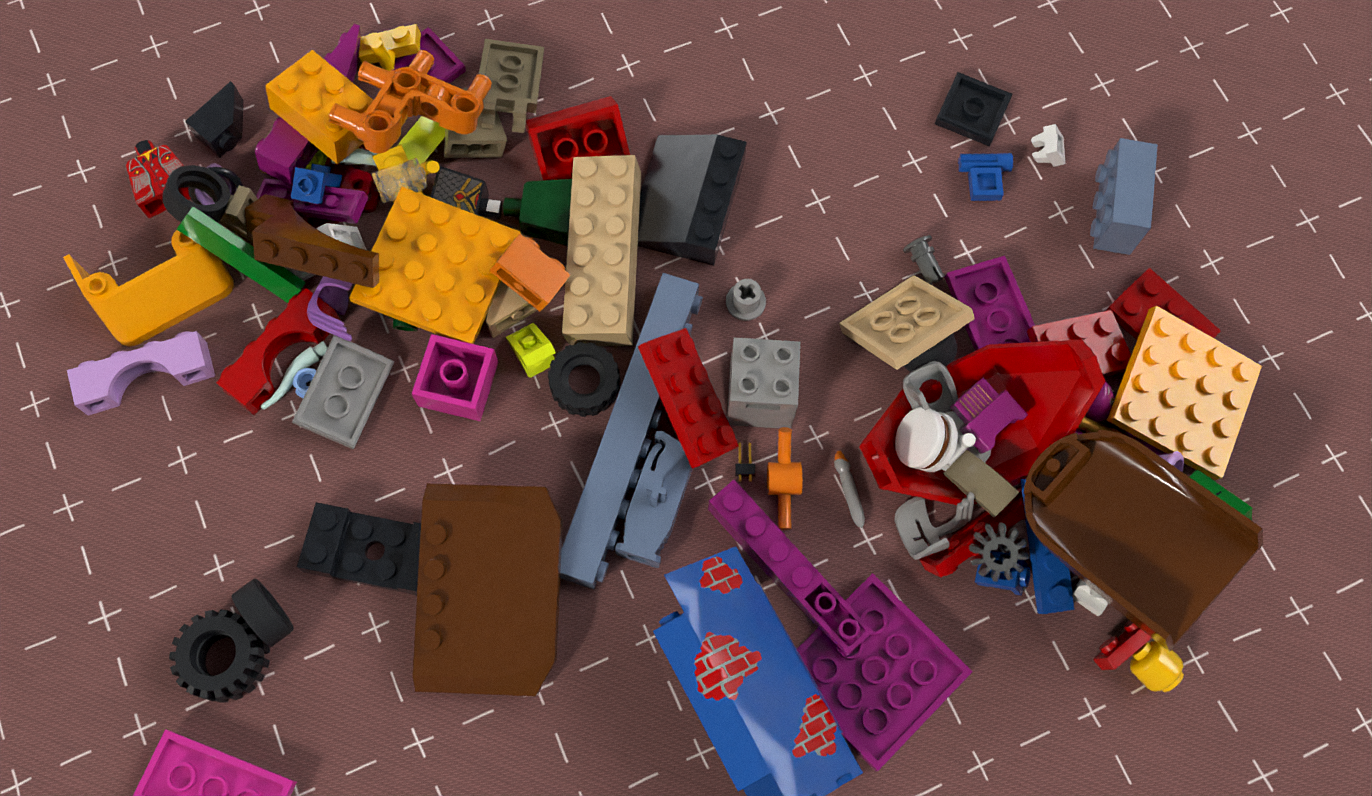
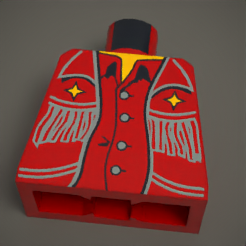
[126,140,191,219]

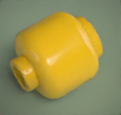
[1130,640,1184,692]

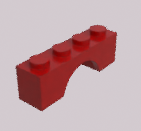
[216,287,341,416]

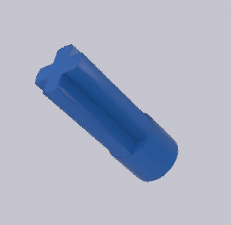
[958,153,1013,172]

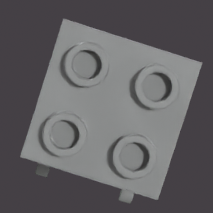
[727,337,800,429]

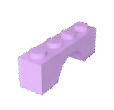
[67,331,215,415]

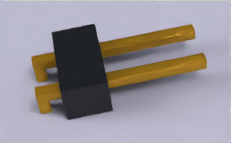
[735,443,755,482]

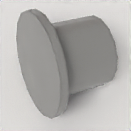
[726,279,766,321]

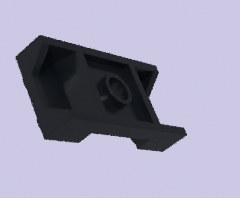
[297,502,421,595]

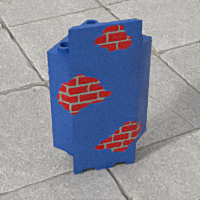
[653,546,863,796]

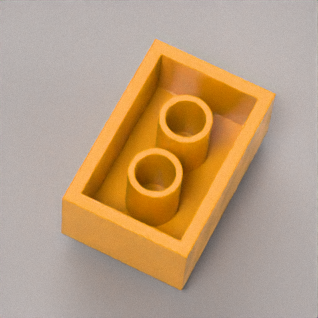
[265,50,373,165]

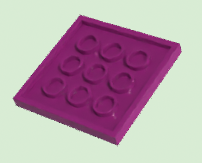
[797,573,973,772]

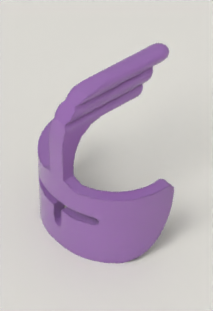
[307,276,353,341]

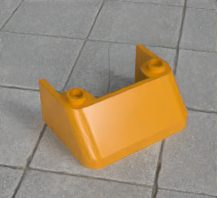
[63,230,234,347]

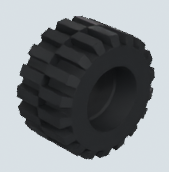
[169,609,270,703]

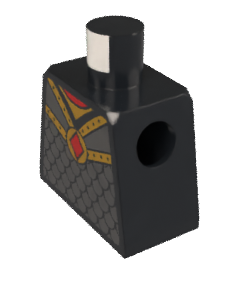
[431,166,503,219]

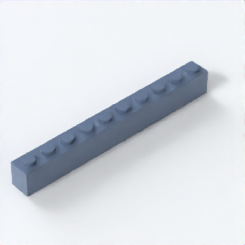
[560,273,703,589]

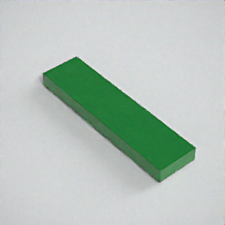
[177,207,306,303]

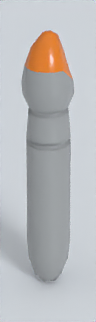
[834,451,865,528]

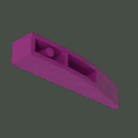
[255,23,361,186]
[708,480,873,655]

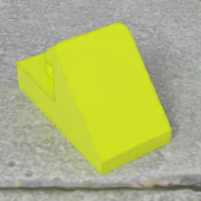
[506,322,556,377]

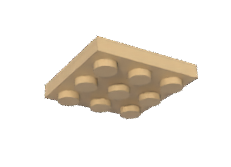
[839,275,975,370]

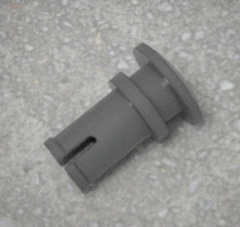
[903,235,946,285]

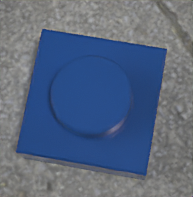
[968,168,1004,201]

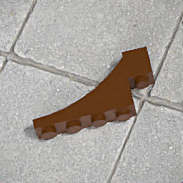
[245,194,379,288]

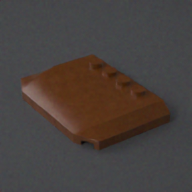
[413,483,563,696]

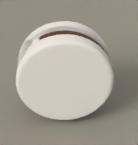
[895,407,958,472]

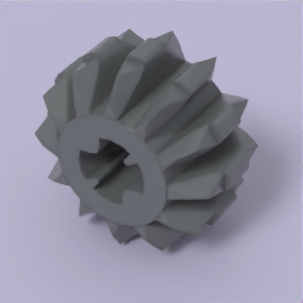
[969,522,1029,582]

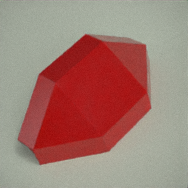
[859,339,1106,505]

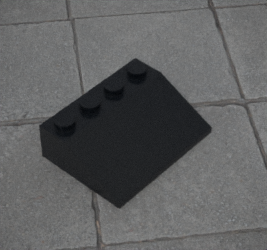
[638,134,747,266]

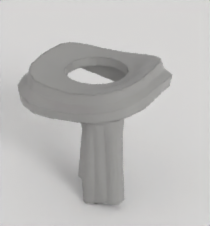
[903,361,958,413]

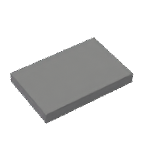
[292,335,395,449]

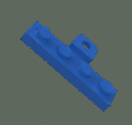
[1020,479,1075,614]

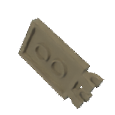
[479,39,544,133]

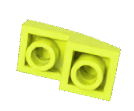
[397,116,446,167]

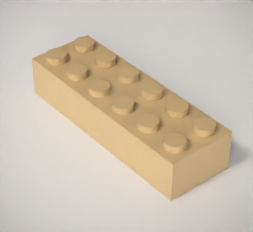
[562,155,641,346]

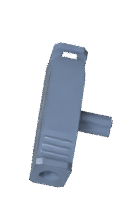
[615,431,693,568]

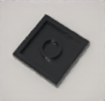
[934,72,1013,147]

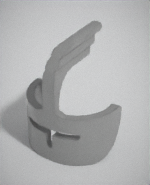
[895,492,975,560]

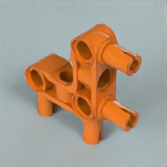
[329,50,492,154]

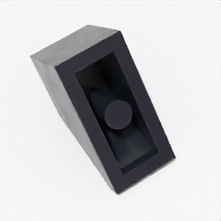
[185,81,244,158]

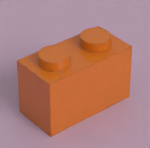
[489,234,570,312]

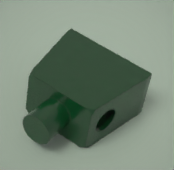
[503,179,572,246]

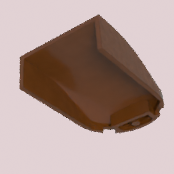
[1024,430,1264,652]

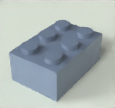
[1090,138,1158,255]

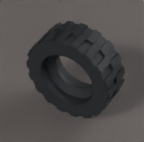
[548,342,620,417]

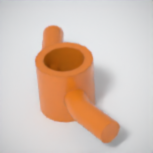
[767,427,803,530]

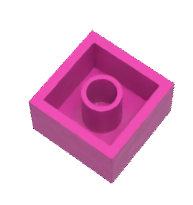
[412,334,499,421]

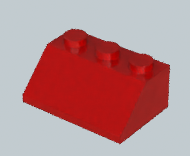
[525,96,630,181]

